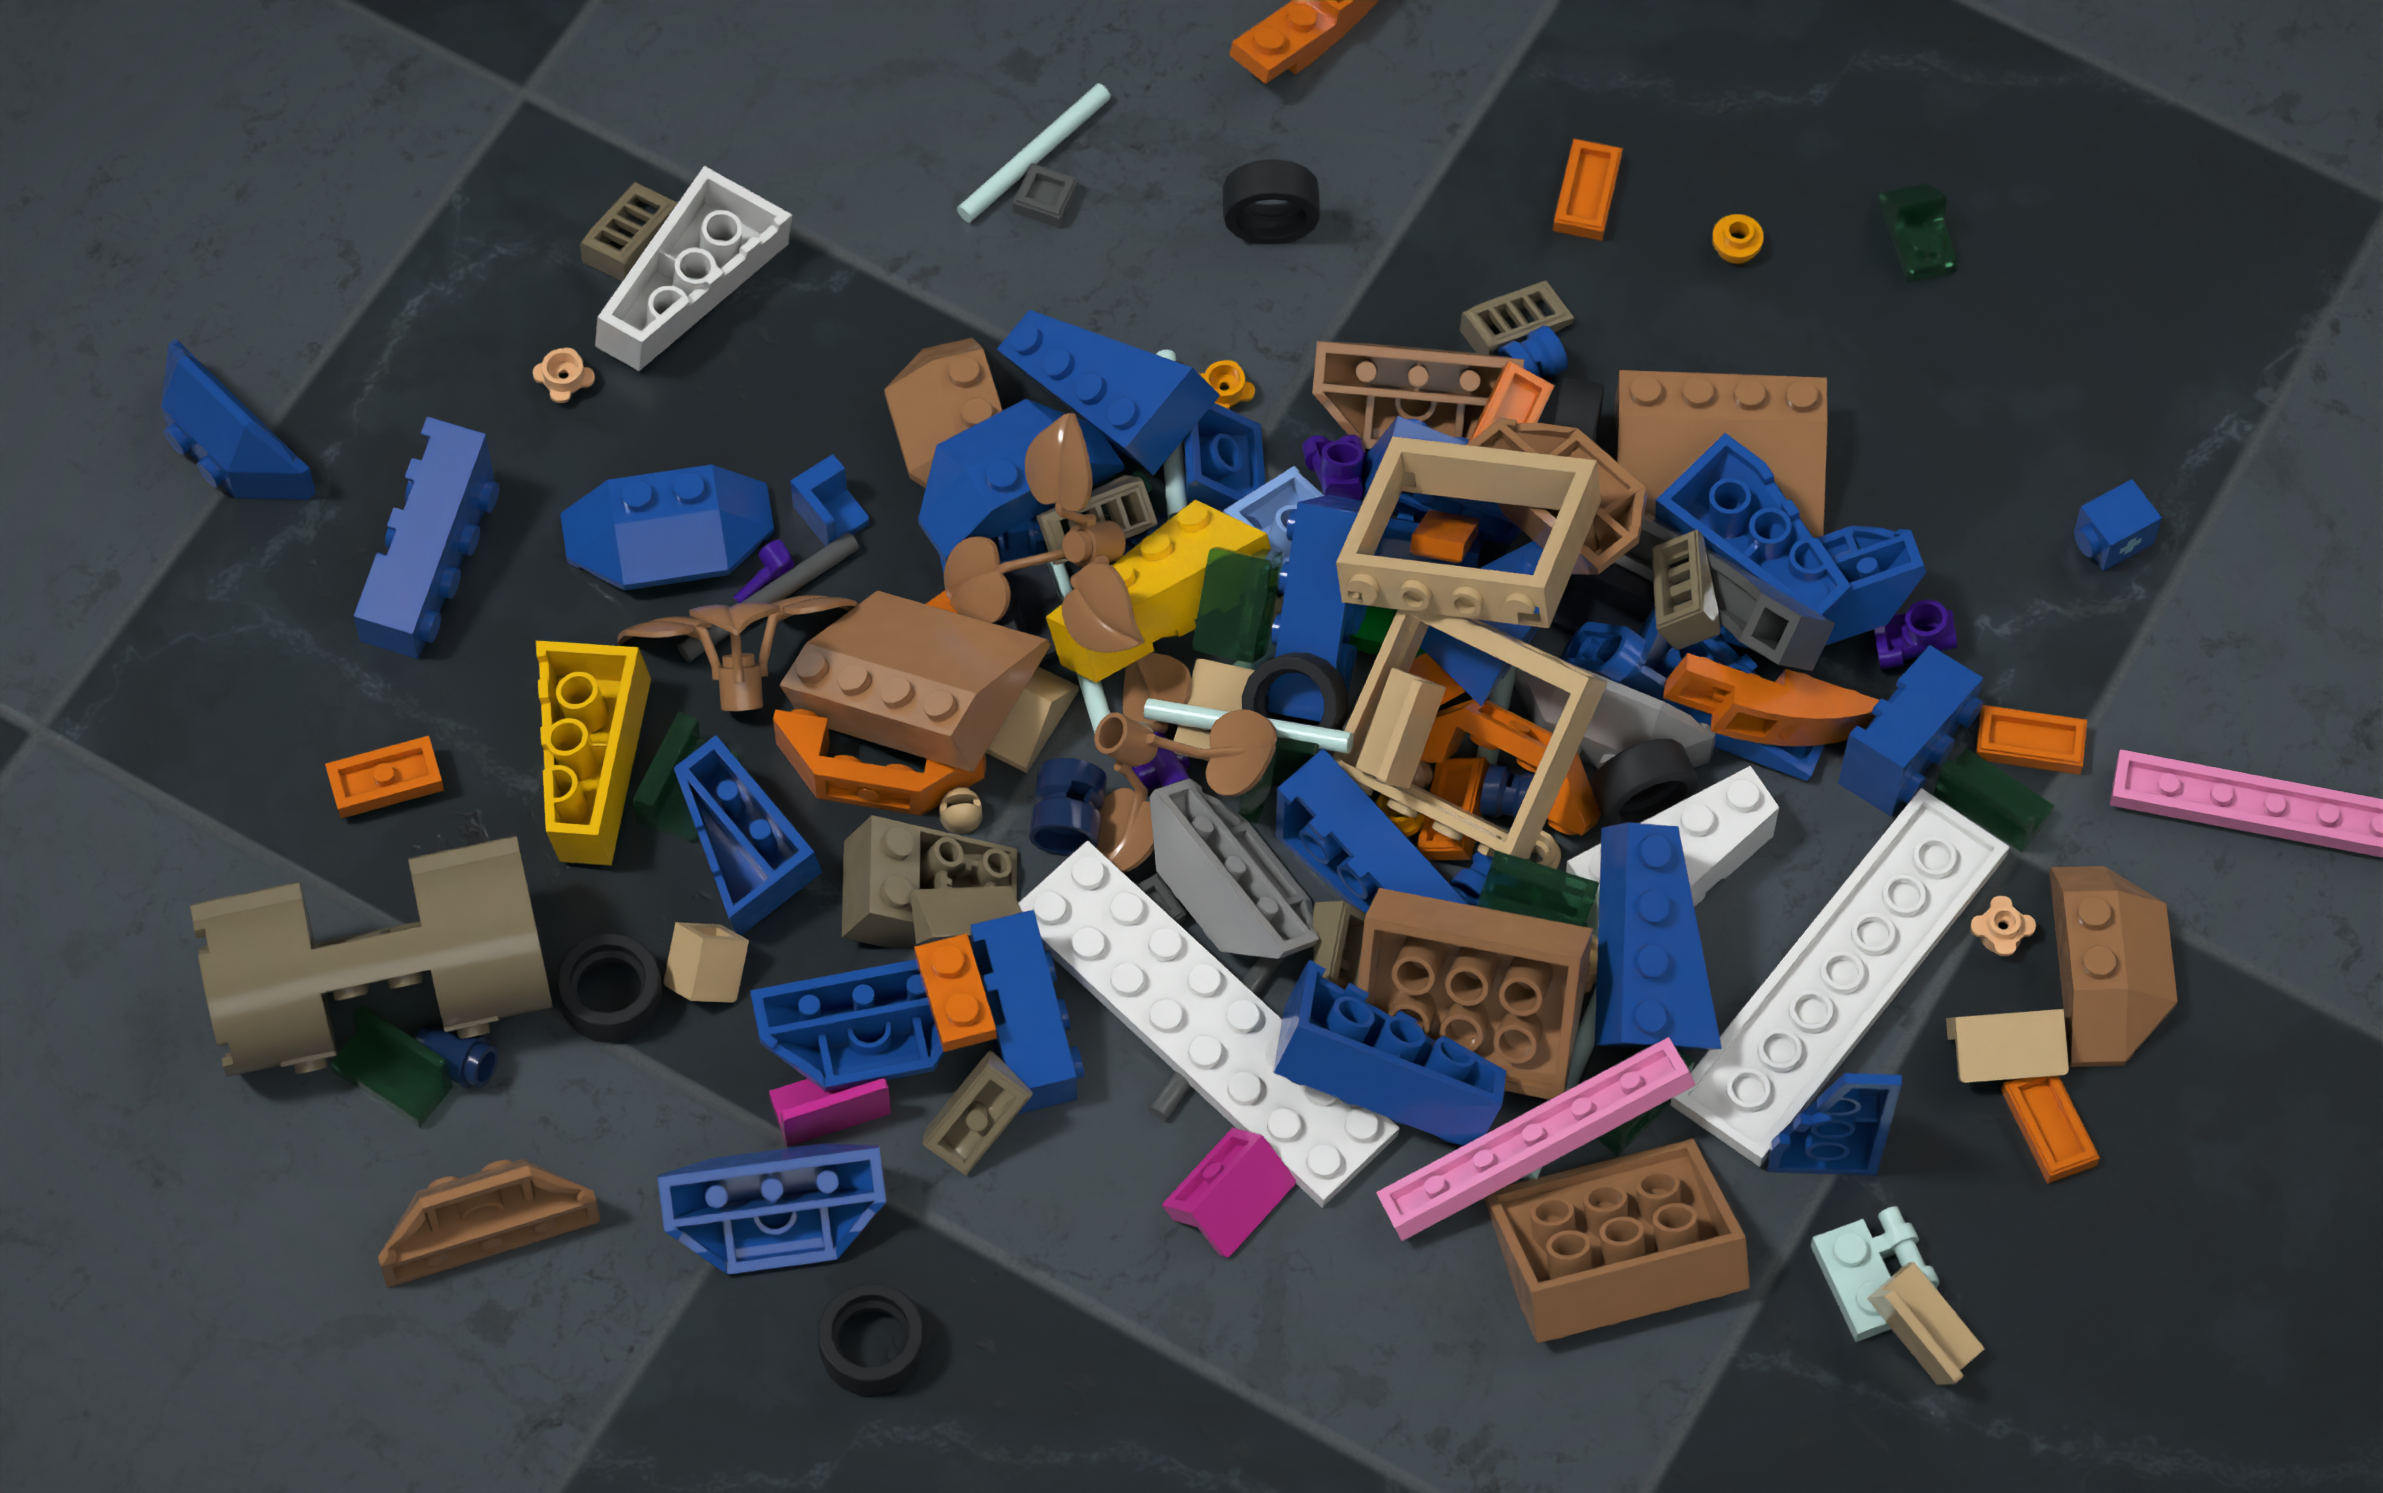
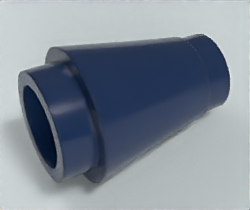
[413,1026,498,1088]

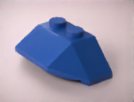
[161,338,316,500]
[918,399,1124,563]
[560,465,775,590]
[1720,526,1926,650]
[750,959,946,1092]
[657,1143,886,1274]

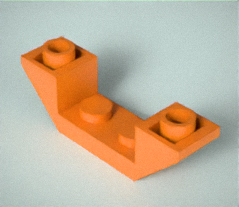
[1420,699,1601,836]
[773,709,986,816]

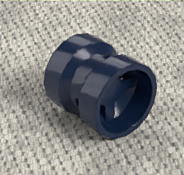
[1480,764,1535,819]

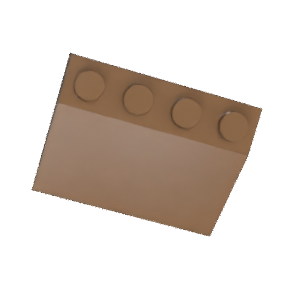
[1615,370,1827,538]
[780,591,1051,773]
[1357,888,1593,1100]
[1484,1139,1750,1343]

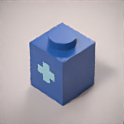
[2073,479,2162,571]

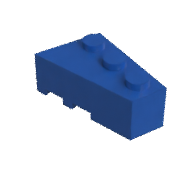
[1420,541,1544,706]
[674,735,822,936]
[970,910,1085,1114]

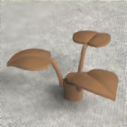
[944,413,1144,653]
[617,595,858,711]
[1094,653,1277,873]

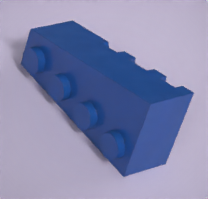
[997,310,1220,475]
[353,416,500,659]
[1267,495,1379,722]
[1275,748,1473,913]
[1594,822,1722,1052]
[1273,960,1506,1146]

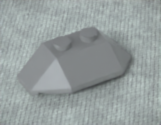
[1514,664,1717,769]
[1150,778,1319,959]

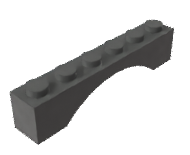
[1614,511,1835,671]

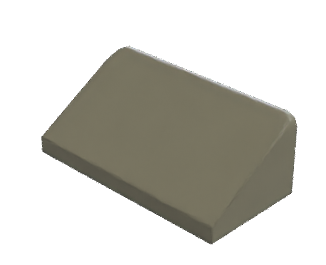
[910,886,1022,945]
[922,1051,1033,1176]

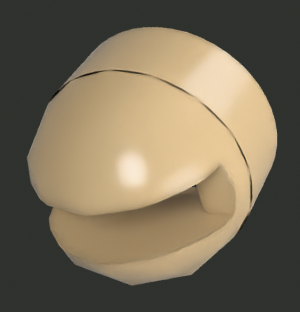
[939,787,982,834]

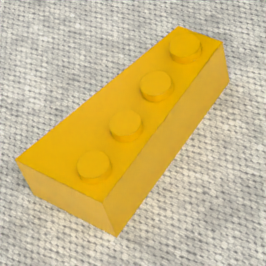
[1046,500,1279,683]
[536,641,651,866]

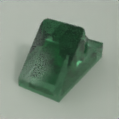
[1878,183,1958,282]

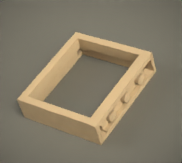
[1336,437,1601,628]
[1332,609,1608,863]

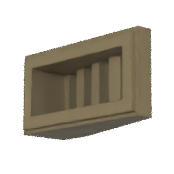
[580,182,678,282]
[1460,280,1574,356]
[1036,475,1157,565]
[1651,529,1720,649]
[1313,901,1367,990]

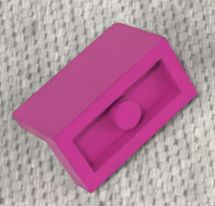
[769,1079,891,1147]
[1162,1128,1296,1257]

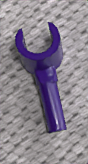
[733,540,794,604]

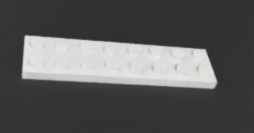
[1670,788,2009,1167]
[1018,840,1400,1208]

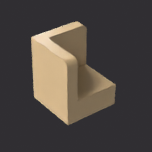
[664,922,749,1002]

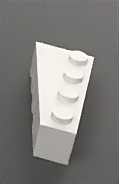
[595,166,792,371]
[1563,766,1779,938]

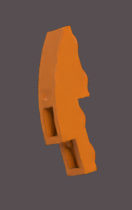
[1229,0,1379,84]
[1663,653,1880,746]

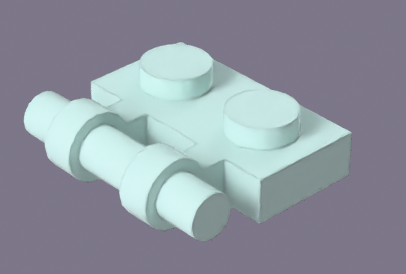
[1810,1206,1940,1342]

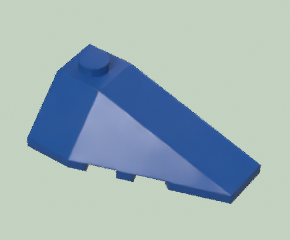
[1656,433,1851,617]
[1618,601,1825,781]
[1767,1073,1902,1176]

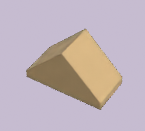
[985,666,1079,773]

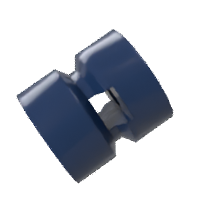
[1029,758,1107,856]

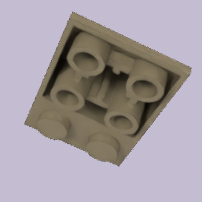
[842,815,1017,949]

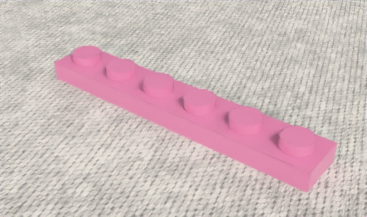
[2110,749,2383,858]
[1376,1037,1696,1241]

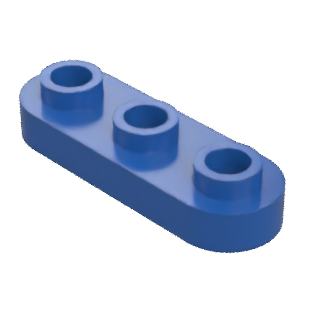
[1561,622,1647,683]

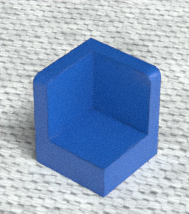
[790,454,869,546]

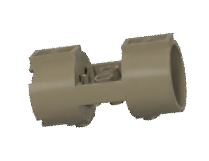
[190,835,553,1077]

